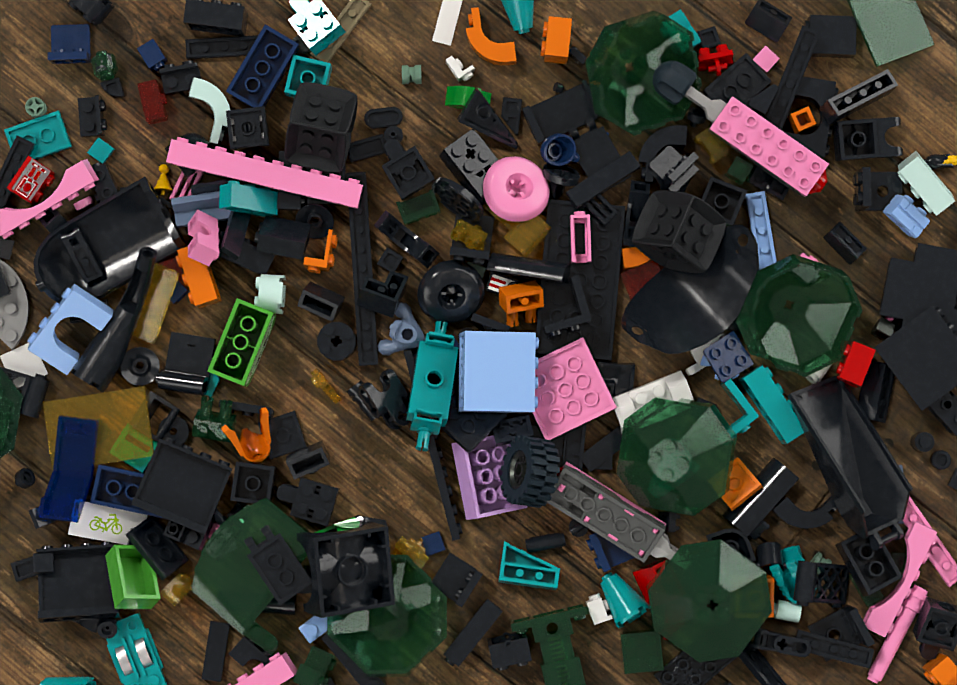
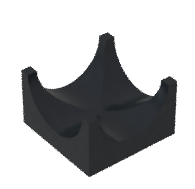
[296,521,395,618]

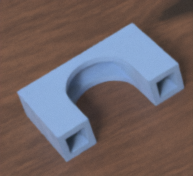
[27,284,113,375]

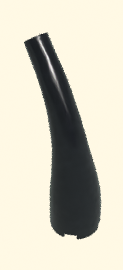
[71,247,157,393]

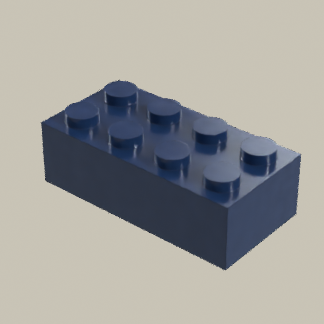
[226,24,301,108]
[90,464,165,519]

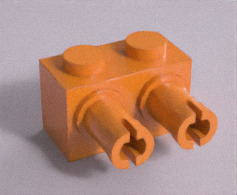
[498,280,544,327]

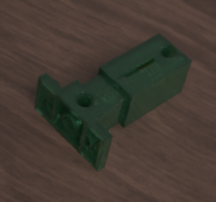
[510,603,589,685]

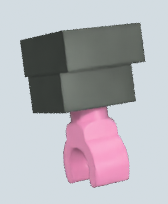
[871,317,896,341]

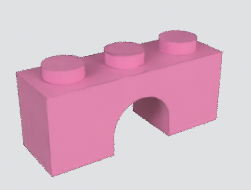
[188,209,220,266]

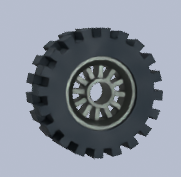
[500,435,560,508]

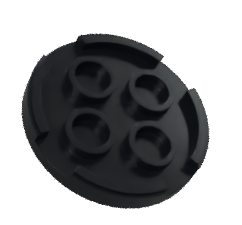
[432,177,484,222]

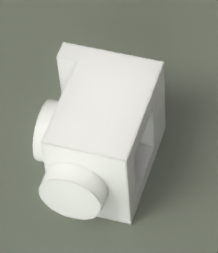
[585,593,613,625]

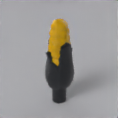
[923,154,957,170]

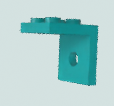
[713,379,759,446]

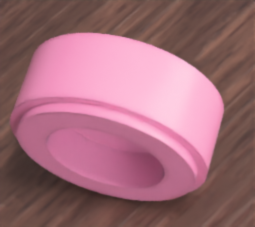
[73,196,94,211]

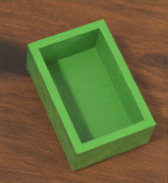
[105,545,161,609]

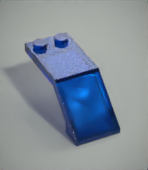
[39,415,99,523]

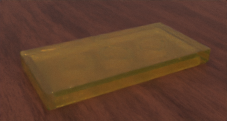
[133,263,179,344]

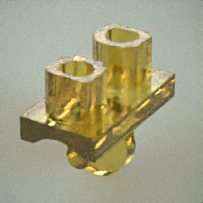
[450,219,488,251]
[392,536,429,572]

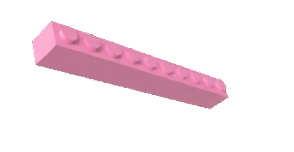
[166,137,363,209]

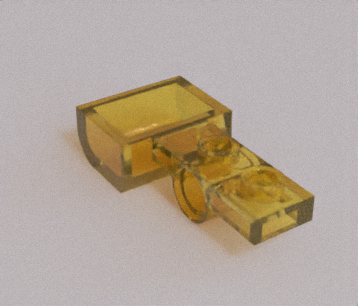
[482,203,552,258]

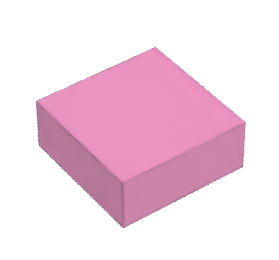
[753,46,780,73]

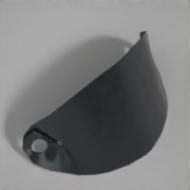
[621,225,759,354]

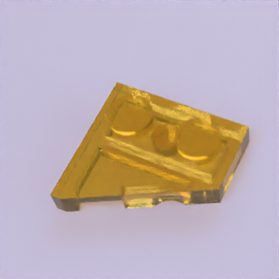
[310,368,342,404]

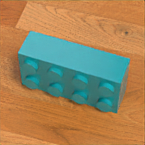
[738,365,804,444]

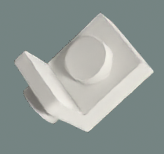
[446,56,475,82]

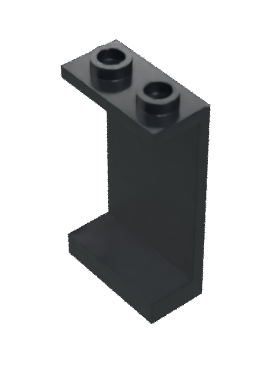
[522,80,603,146]

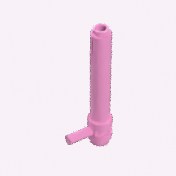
[867,584,928,684]

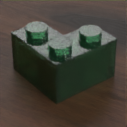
[292,646,337,685]

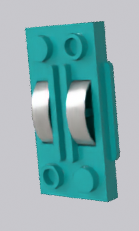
[106,613,167,685]

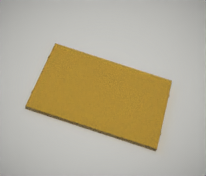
[43,386,154,471]

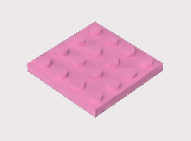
[532,337,617,440]

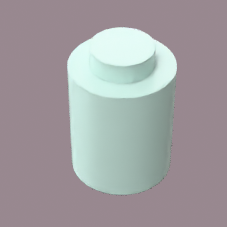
[774,600,802,623]

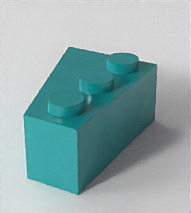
[498,541,560,590]

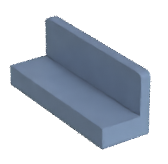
[171,191,231,228]

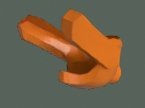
[221,407,271,464]

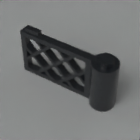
[0,367,50,418]
[793,560,849,608]

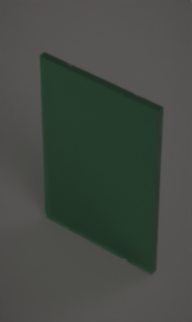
[847,0,935,67]

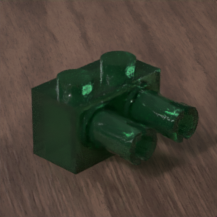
[192,396,237,443]

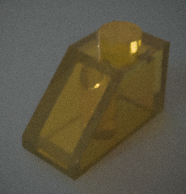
[160,573,195,607]

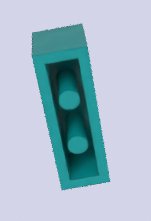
[219,181,278,217]

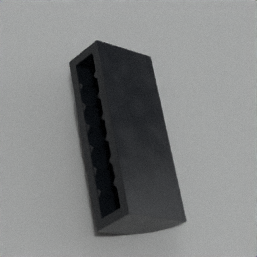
[486,253,571,284]
[722,458,799,537]

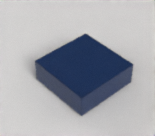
[421,531,446,556]

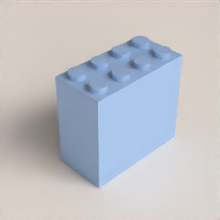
[458,331,539,413]

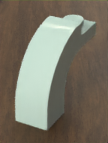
[188,77,230,144]

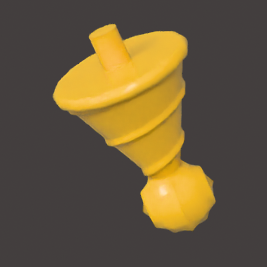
[154,164,173,196]

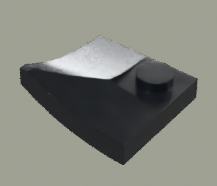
[597,361,635,397]

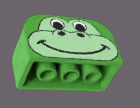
[207,298,276,387]

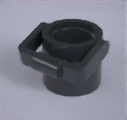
[751,542,787,574]

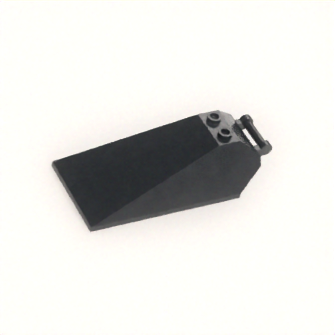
[788,375,913,550]

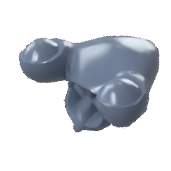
[377,302,425,356]

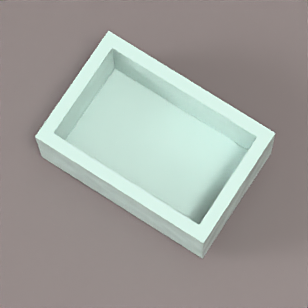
[897,151,955,216]

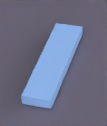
[745,191,777,270]

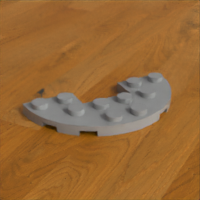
[0,259,30,350]

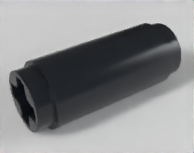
[525,532,566,553]

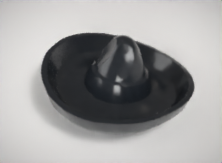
[417,260,485,324]

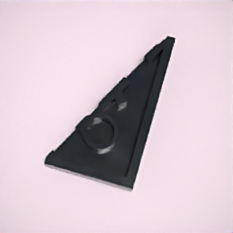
[457,88,518,149]

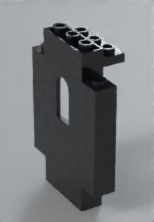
[878,243,957,337]

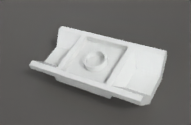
[612,370,694,435]

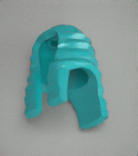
[770,545,817,604]

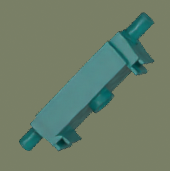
[406,321,459,451]

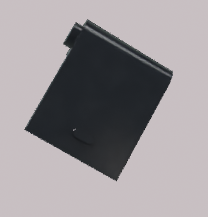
[155,332,216,396]

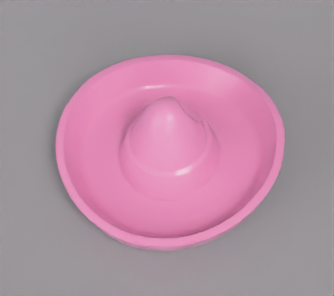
[483,156,550,222]

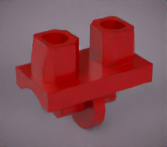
[698,44,734,76]

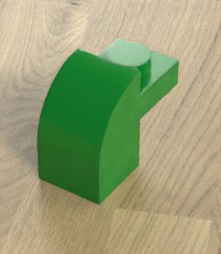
[445,86,491,109]

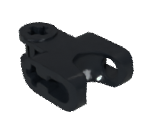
[358,369,410,430]
[749,627,811,657]

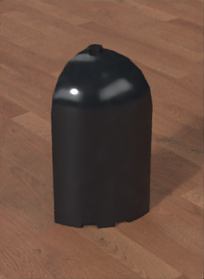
[33,177,188,303]

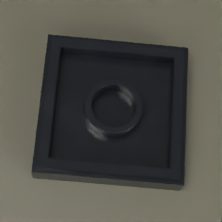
[258,411,307,460]

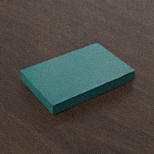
[4,110,72,160]

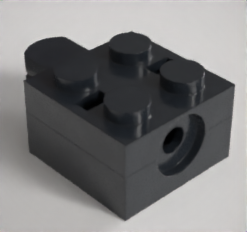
[382,139,435,201]
[277,477,340,526]
[912,597,957,660]

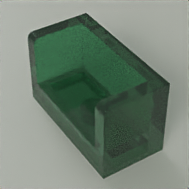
[396,189,441,226]

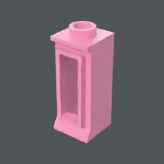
[570,211,591,263]

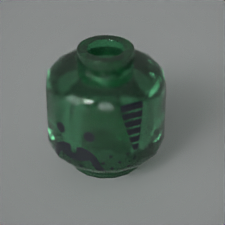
[91,50,118,81]

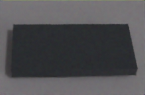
[654,626,738,685]

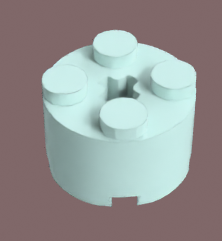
[254,274,286,314]

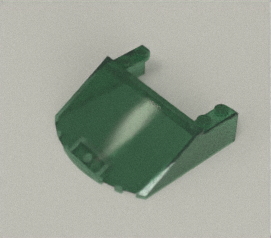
[191,498,311,655]

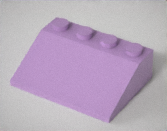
[451,435,527,520]

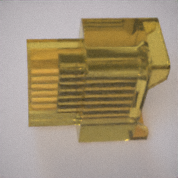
[693,126,730,166]

